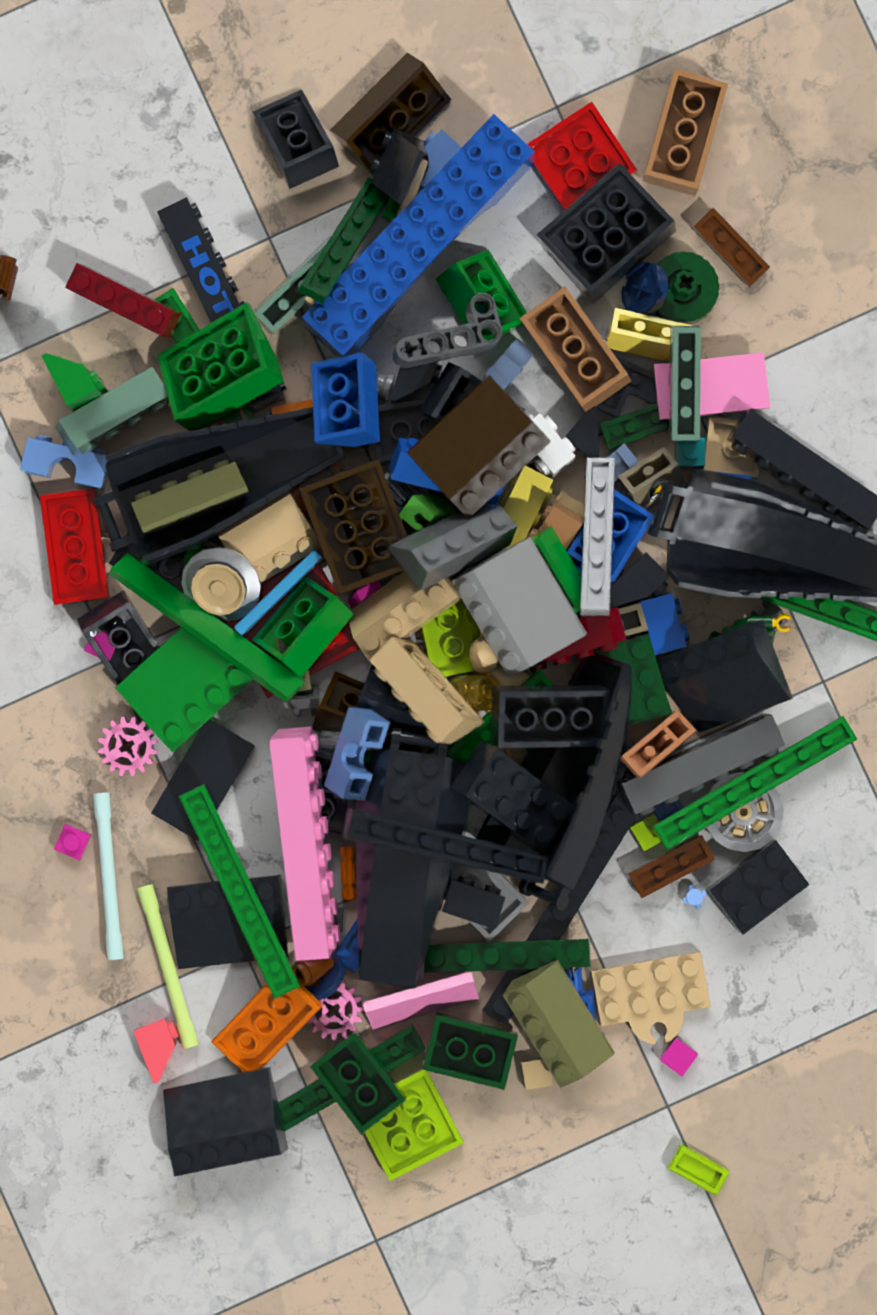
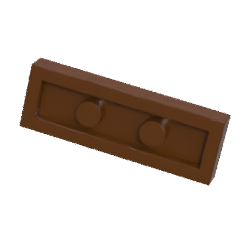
[693,208,770,288]
[628,835,715,899]

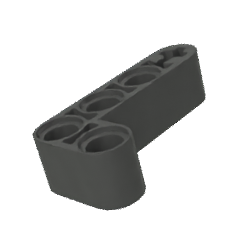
[392,293,502,368]

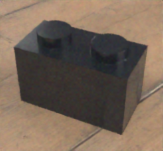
[442,876,506,929]

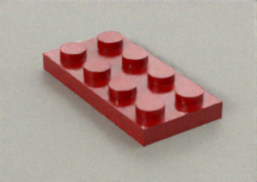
[40,488,110,605]

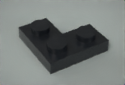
[596,356,657,418]

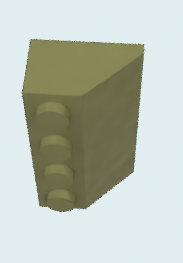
[131,460,248,535]
[503,960,615,1088]

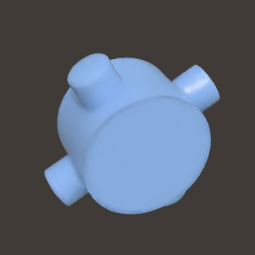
[682,885,706,909]

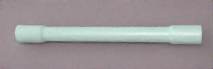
[93,792,124,960]

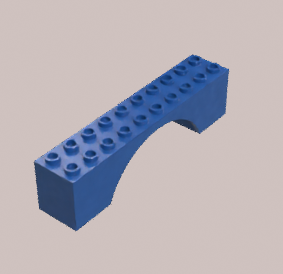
[302,114,535,358]

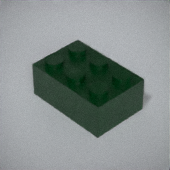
[594,634,672,726]
[423,1012,518,1090]
[310,1030,407,1134]

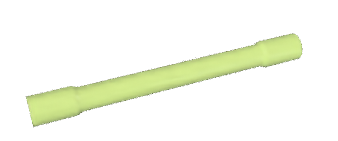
[137,884,199,1049]

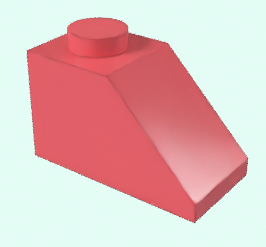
[133,1017,179,1083]

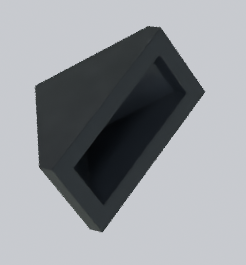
[565,407,600,460]

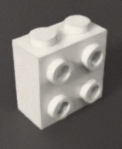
[529,413,576,479]

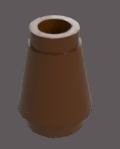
[292,956,334,986]

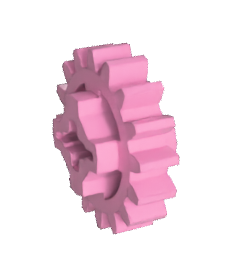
[98,717,159,776]
[306,980,364,1041]

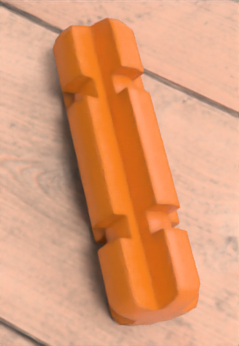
[340,845,357,900]

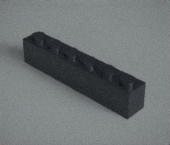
[726,409,877,530]

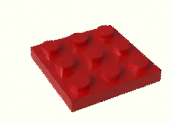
[527,102,637,211]

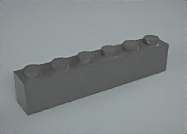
[616,713,785,816]

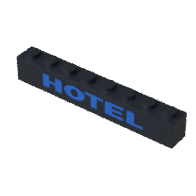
[157,197,287,413]

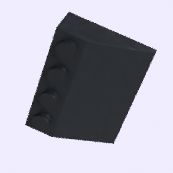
[537,163,676,303]
[657,620,793,733]
[167,874,289,969]
[163,1067,289,1177]

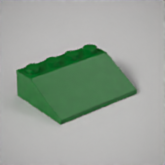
[157,302,284,431]
[115,627,253,752]

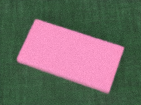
[653,353,770,420]
[363,972,479,1029]

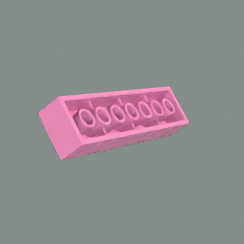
[269,726,341,961]

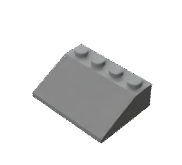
[452,537,587,677]

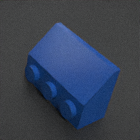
[311,352,380,447]
[566,489,655,584]

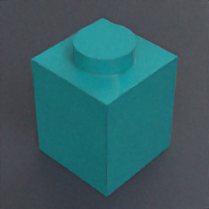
[675,438,705,469]

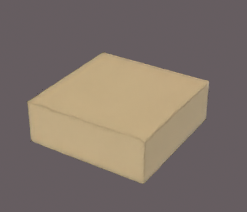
[521,1058,553,1090]

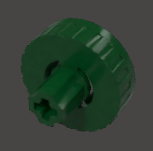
[655,251,720,325]

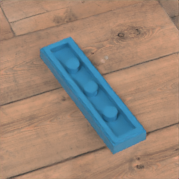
[235,551,322,636]

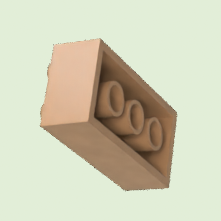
[643,69,728,196]
[520,286,631,412]

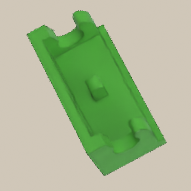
[399,493,457,530]

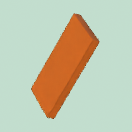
[211,983,323,1072]

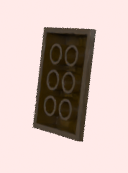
[407,375,551,519]
[299,459,408,595]

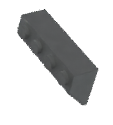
[389,503,517,590]

